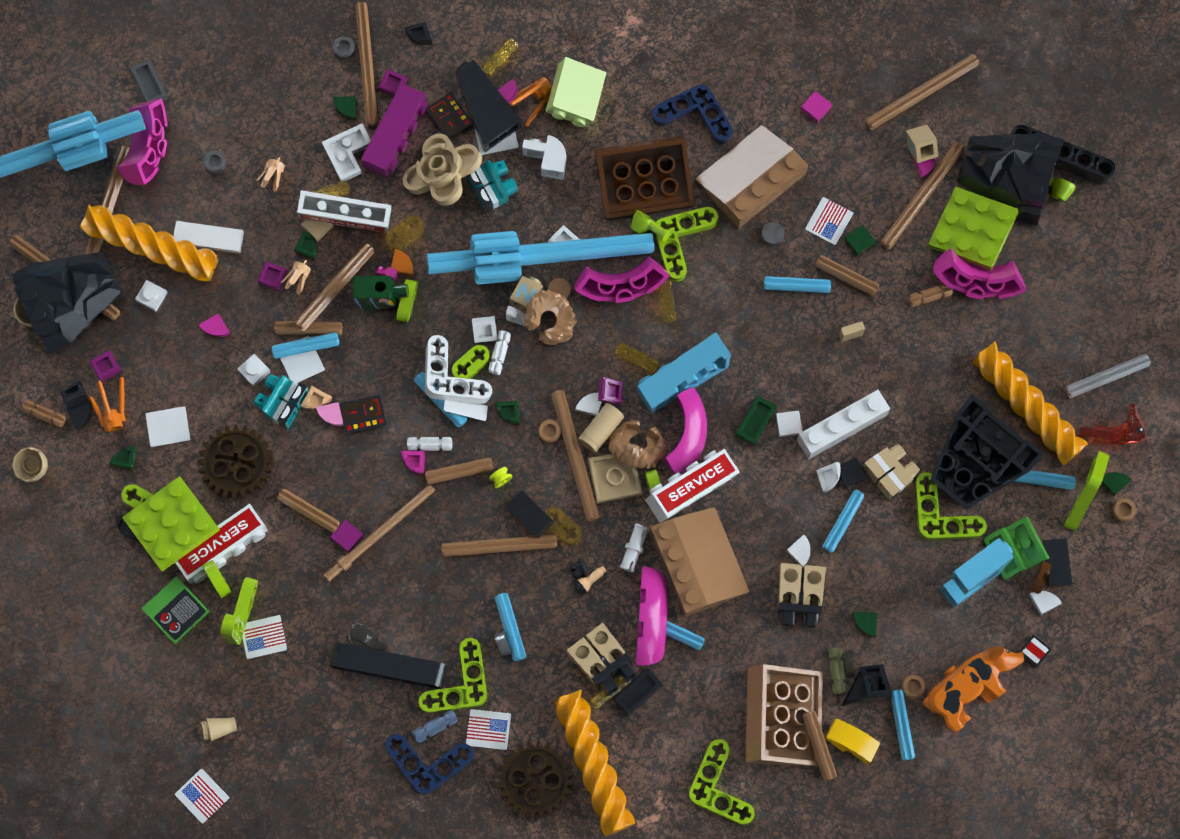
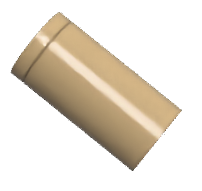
[578,403,624,453]

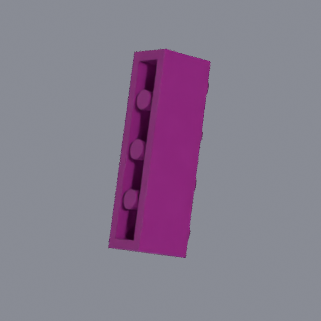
[361,83,428,178]

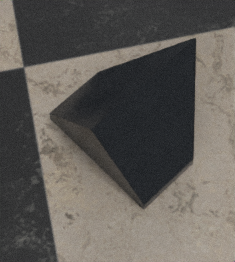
[841,664,892,706]

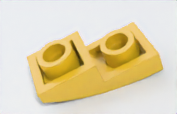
[825,719,880,764]

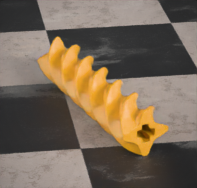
[80,204,219,281]
[971,341,1088,466]
[554,690,635,837]

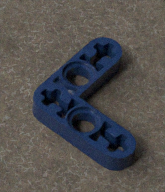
[652,84,733,144]
[386,734,474,795]

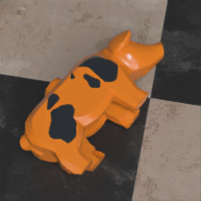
[923,646,1024,733]

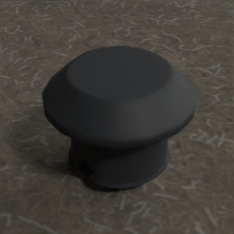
[569,558,589,578]

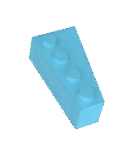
[637,332,731,414]

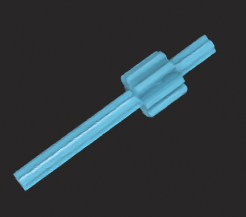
[0,110,146,178]
[426,231,654,285]

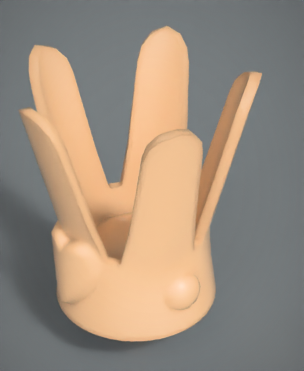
[256,157,285,192]
[280,260,311,295]

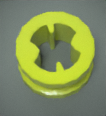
[489,467,512,488]

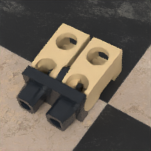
[777,563,826,628]
[567,623,636,696]

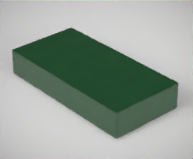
[734,395,777,447]

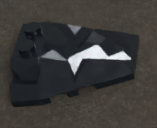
[957,133,1064,226]
[12,252,123,354]
[930,394,1045,510]

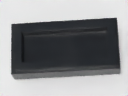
[506,490,554,538]
[1042,538,1073,587]
[612,668,663,717]

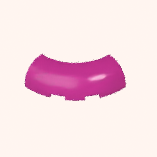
[117,98,168,185]
[933,248,1027,299]
[574,256,670,303]
[665,387,707,475]
[636,567,669,665]

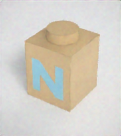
[906,124,938,163]
[510,276,543,313]

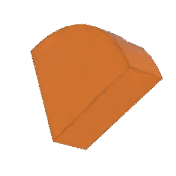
[391,249,414,277]

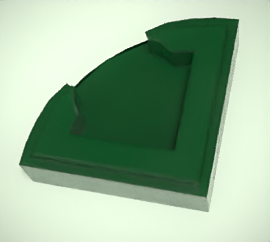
[333,96,357,120]
[294,230,318,261]
[495,401,520,425]
[109,446,138,471]
[1101,472,1132,496]
[853,611,877,637]

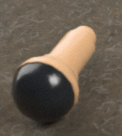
[574,566,606,594]

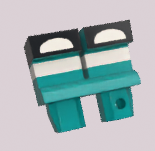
[466,160,518,214]
[253,374,309,430]

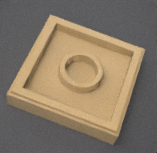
[588,454,642,504]

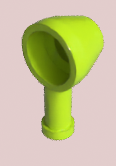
[1049,177,1076,202]
[631,210,670,241]

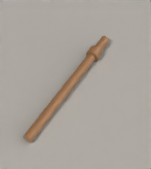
[323,484,435,582]

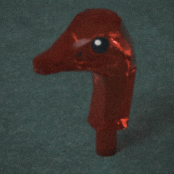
[1080,403,1147,445]

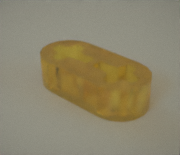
[386,215,424,251]
[545,507,581,546]

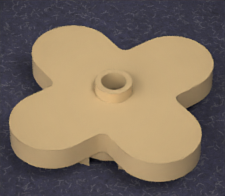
[403,134,482,206]

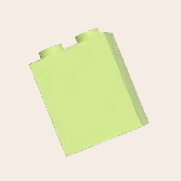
[545,57,606,127]

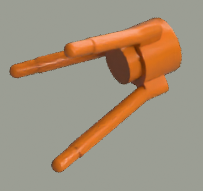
[510,77,552,127]
[89,377,126,432]

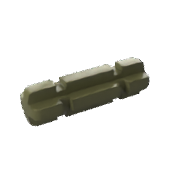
[828,647,847,694]

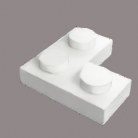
[322,124,371,183]

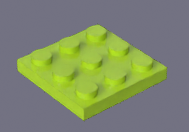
[928,187,1019,271]
[122,476,220,572]

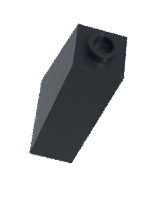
[455,59,521,153]

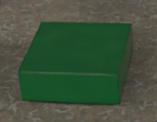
[844,225,876,256]

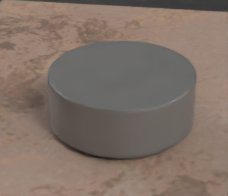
[333,36,355,60]
[203,151,227,175]
[761,222,784,246]
[495,631,511,656]

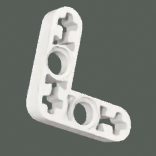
[425,335,492,404]

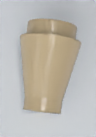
[201,717,237,741]

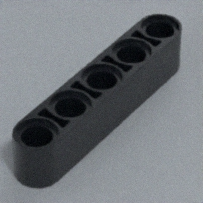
[1010,124,1116,185]
[329,643,448,689]

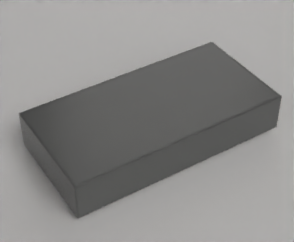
[129,59,169,102]

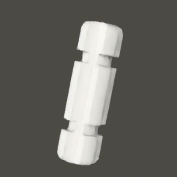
[489,330,511,375]
[407,437,452,451]

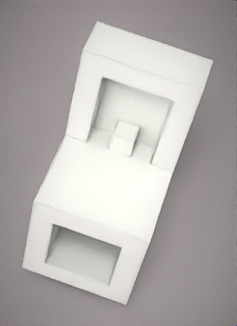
[522,135,566,180]

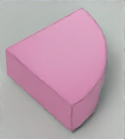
[316,402,344,426]

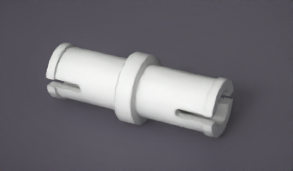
[619,524,649,573]

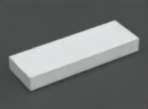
[173,221,244,254]

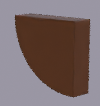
[1031,561,1052,594]

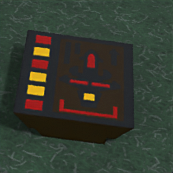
[426,92,473,139]
[339,394,386,434]

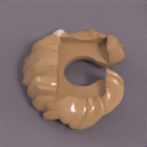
[523,290,577,345]
[608,420,667,469]

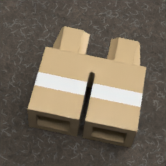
[862,444,920,502]

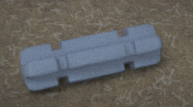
[412,710,458,743]

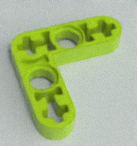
[654,207,718,282]
[1064,451,1110,532]
[915,472,987,540]
[221,577,258,645]
[419,638,487,714]
[689,739,755,825]

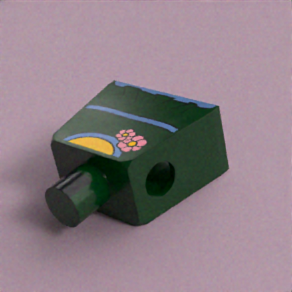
[353,276,409,311]

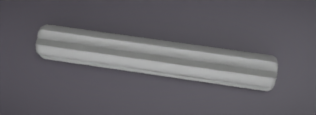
[1065,354,1151,398]

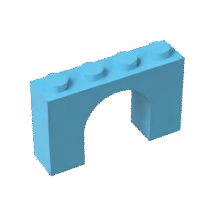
[940,538,1014,608]

